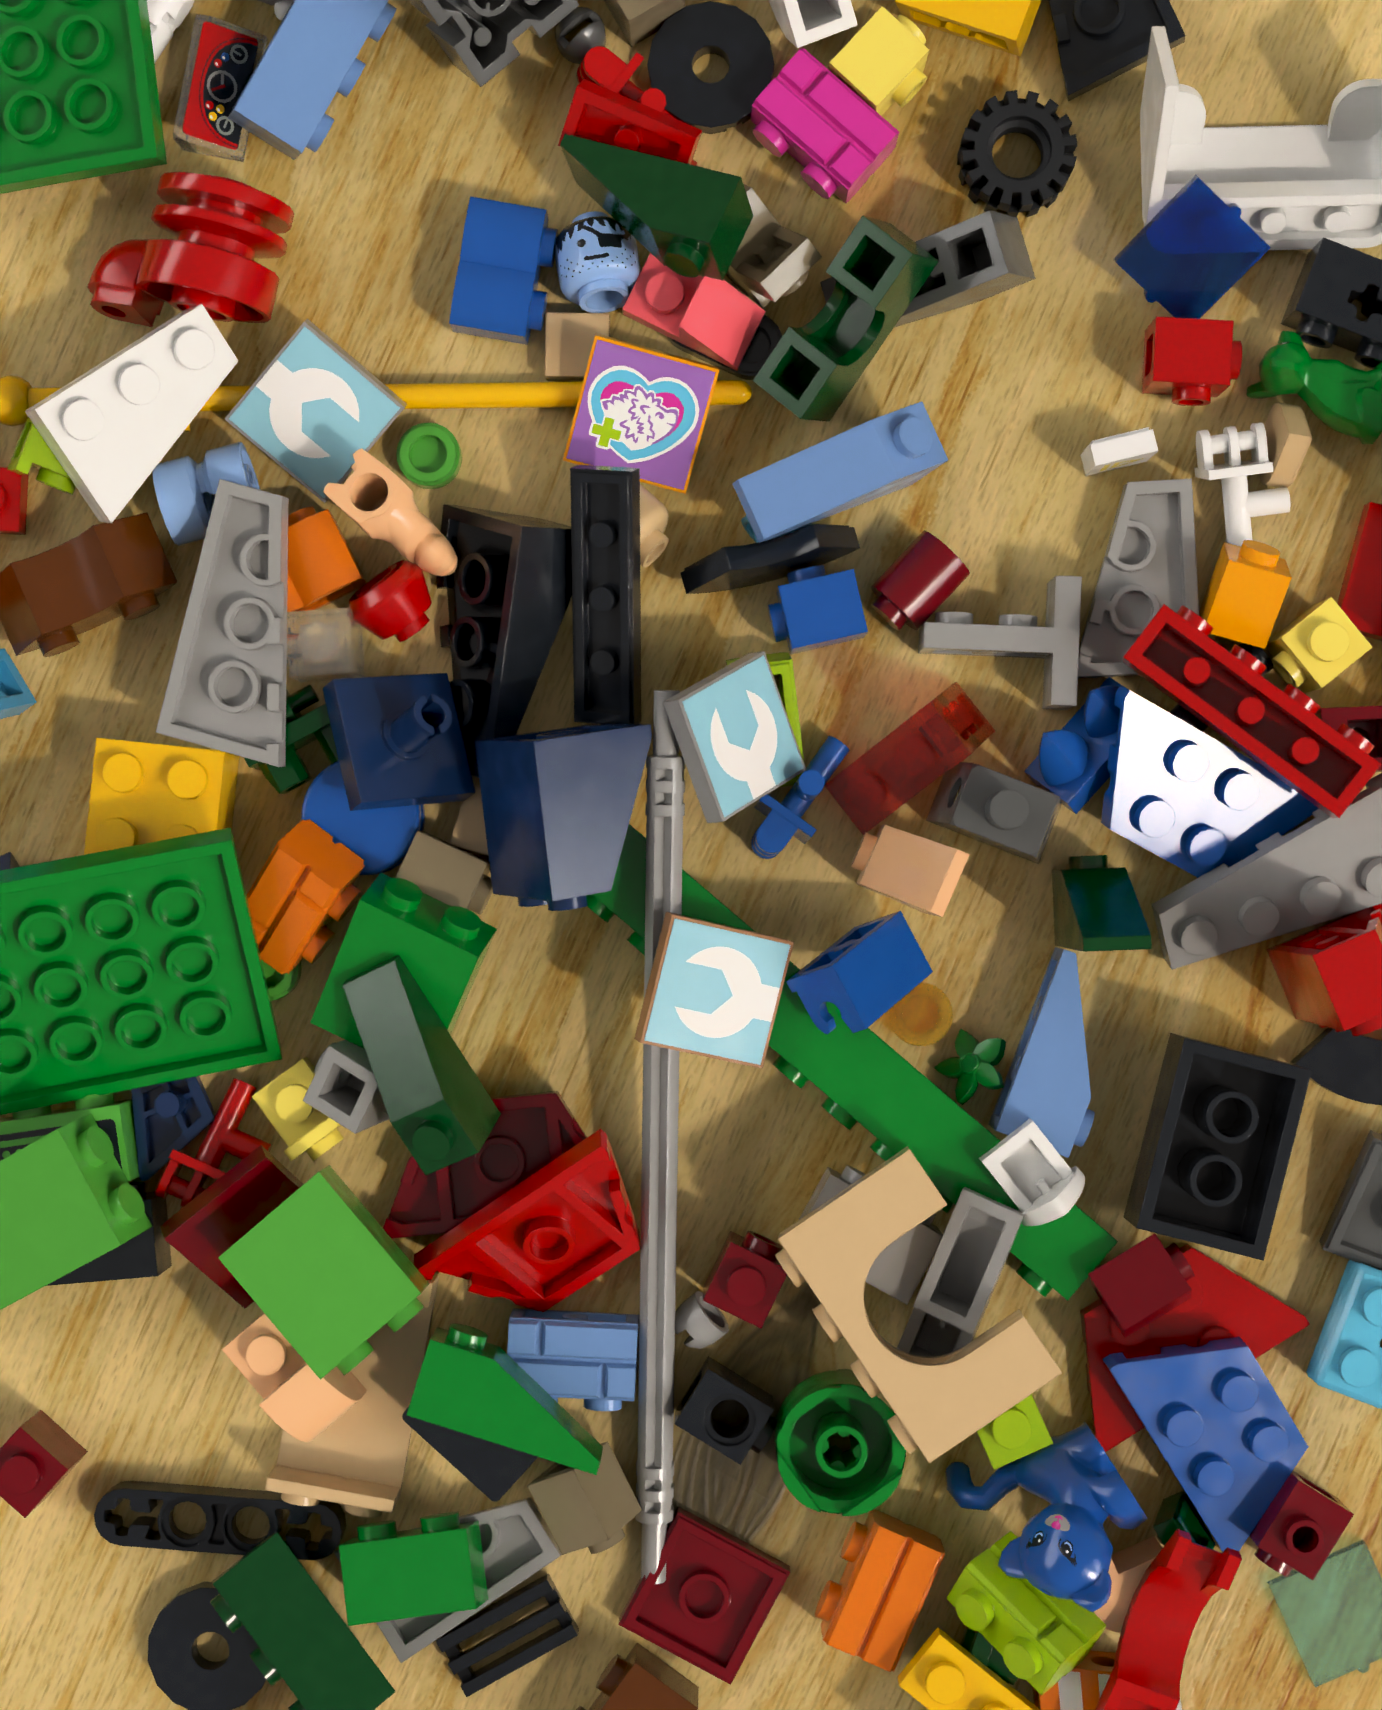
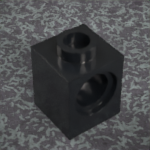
[674,1356,777,1465]

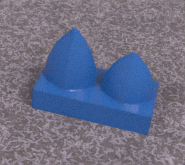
[1025,677,1121,814]

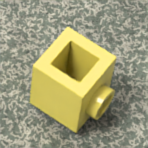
[828,6,929,116]
[1266,597,1372,693]

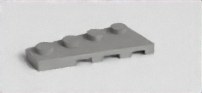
[156,479,289,767]

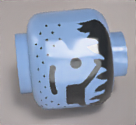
[554,211,641,313]

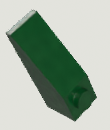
[560,134,753,281]
[1052,855,1152,952]
[343,955,501,1176]

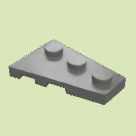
[1078,478,1199,679]
[334,1498,562,1663]

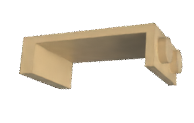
[265,1272,440,1518]

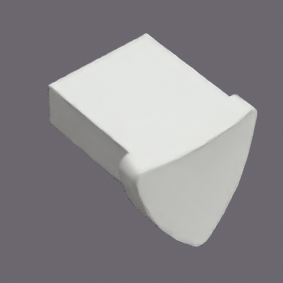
[979,1119,1085,1226]

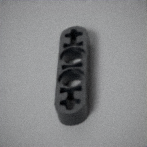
[94,1481,346,1560]

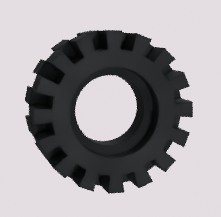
[957,90,1077,217]

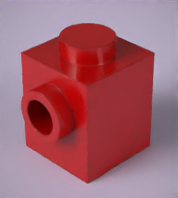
[1142,316,1242,406]

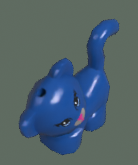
[945,1421,1148,1612]

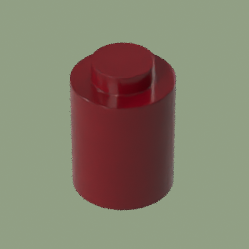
[871,530,970,631]

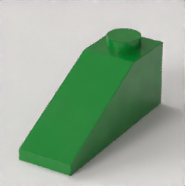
[407,1323,603,1475]

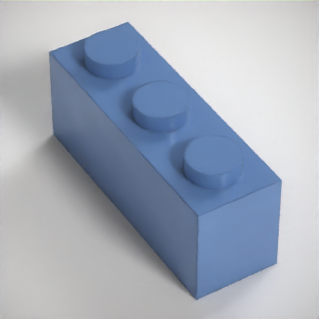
[227,0,397,160]

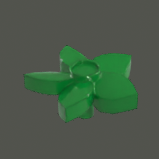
[934,1029,1006,1105]

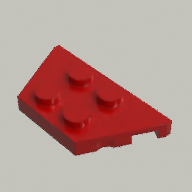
[413,1129,640,1312]
[1080,1244,1310,1452]

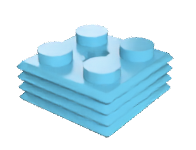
[1306,1260,1382,1409]

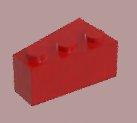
[1266,903,1382,1036]

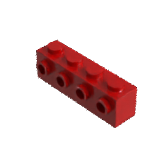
[1123,604,1382,818]

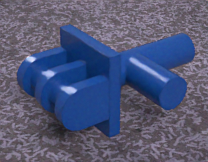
[751,736,850,859]

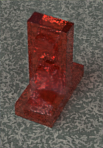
[825,682,995,835]

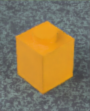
[1199,540,1292,649]

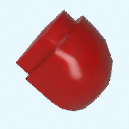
[87,239,164,327]

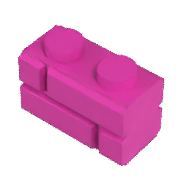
[751,48,899,204]

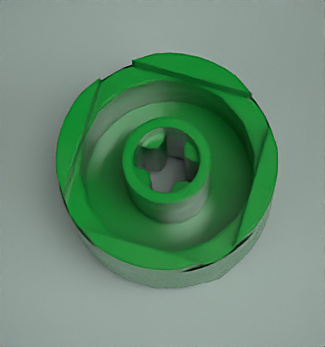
[774,1369,906,1516]

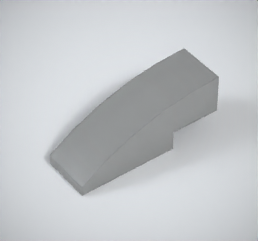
[897,1187,1025,1357]

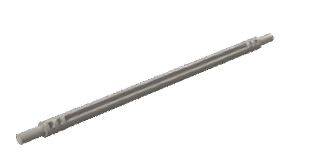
[635,690,685,1584]

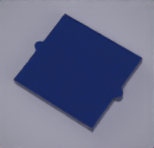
[1114,175,1271,319]

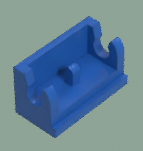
[786,911,933,1034]

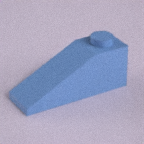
[733,402,948,543]
[989,947,1095,1158]

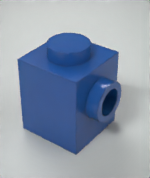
[768,565,868,655]

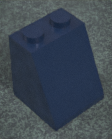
[475,724,652,911]

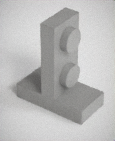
[918,575,1082,710]

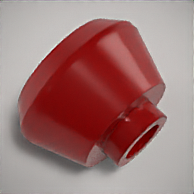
[349,560,432,642]

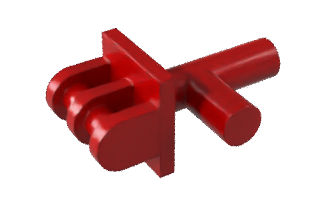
[576,46,675,118]
[155,1078,272,1207]

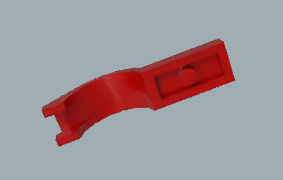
[1095,1529,1242,1710]

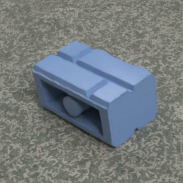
[507,1308,639,1411]

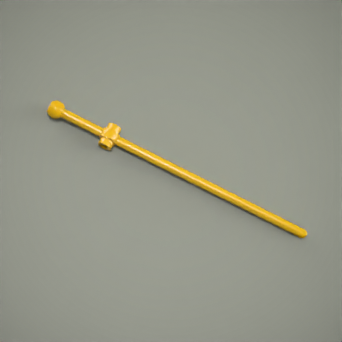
[0,375,752,432]

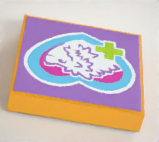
[563,333,720,494]

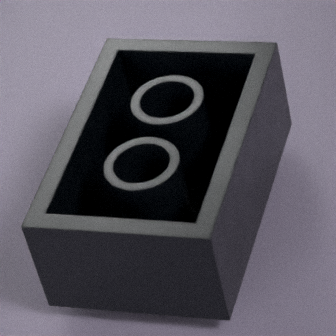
[1124,1033,1312,1261]

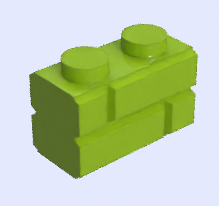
[947,1531,1107,1696]

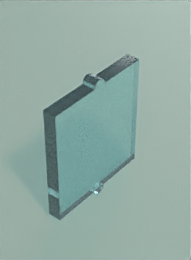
[1267,1540,1382,1687]

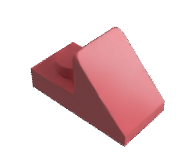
[622,253,766,371]

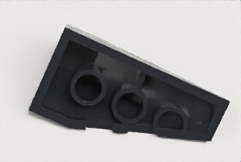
[436,504,572,778]

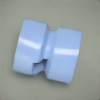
[152,442,260,546]

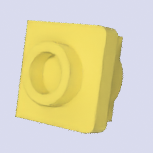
[251,1057,344,1161]

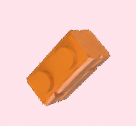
[247,819,365,974]
[815,1509,945,1672]

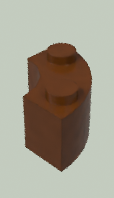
[0,512,177,657]

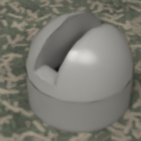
[675,1291,729,1349]

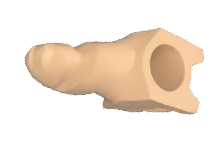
[323,448,458,576]

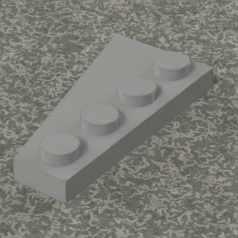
[1152,773,1382,970]

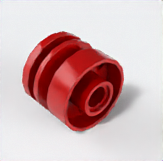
[136,172,295,323]

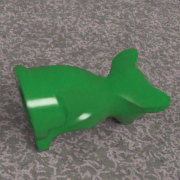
[1246,331,1382,444]

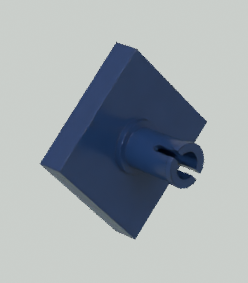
[322,673,476,811]

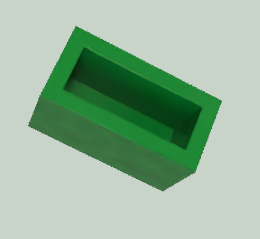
[339,1512,488,1626]

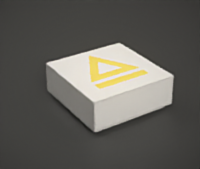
[1081,427,1158,476]

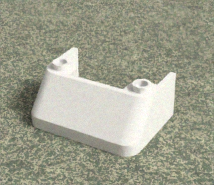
[1140,26,1382,253]

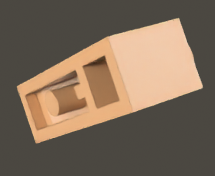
[851,825,970,917]

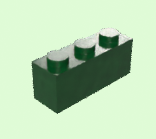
[210,1531,396,1710]

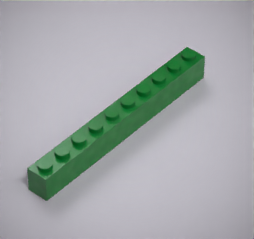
[586,824,1118,1301]

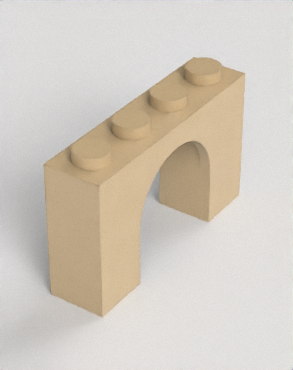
[775,1146,1062,1463]

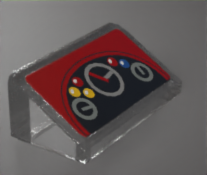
[173,14,268,162]

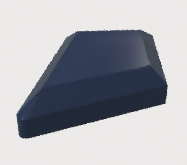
[131,1076,216,1181]

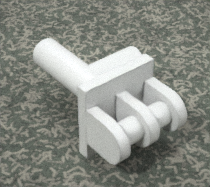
[1194,422,1291,547]

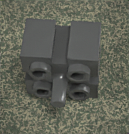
[409,0,579,87]

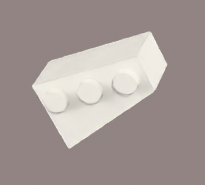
[25,304,238,523]

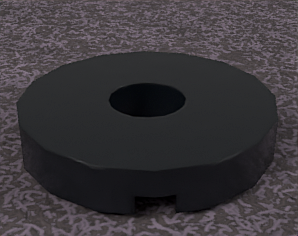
[647,1,774,134]
[148,1582,267,1710]

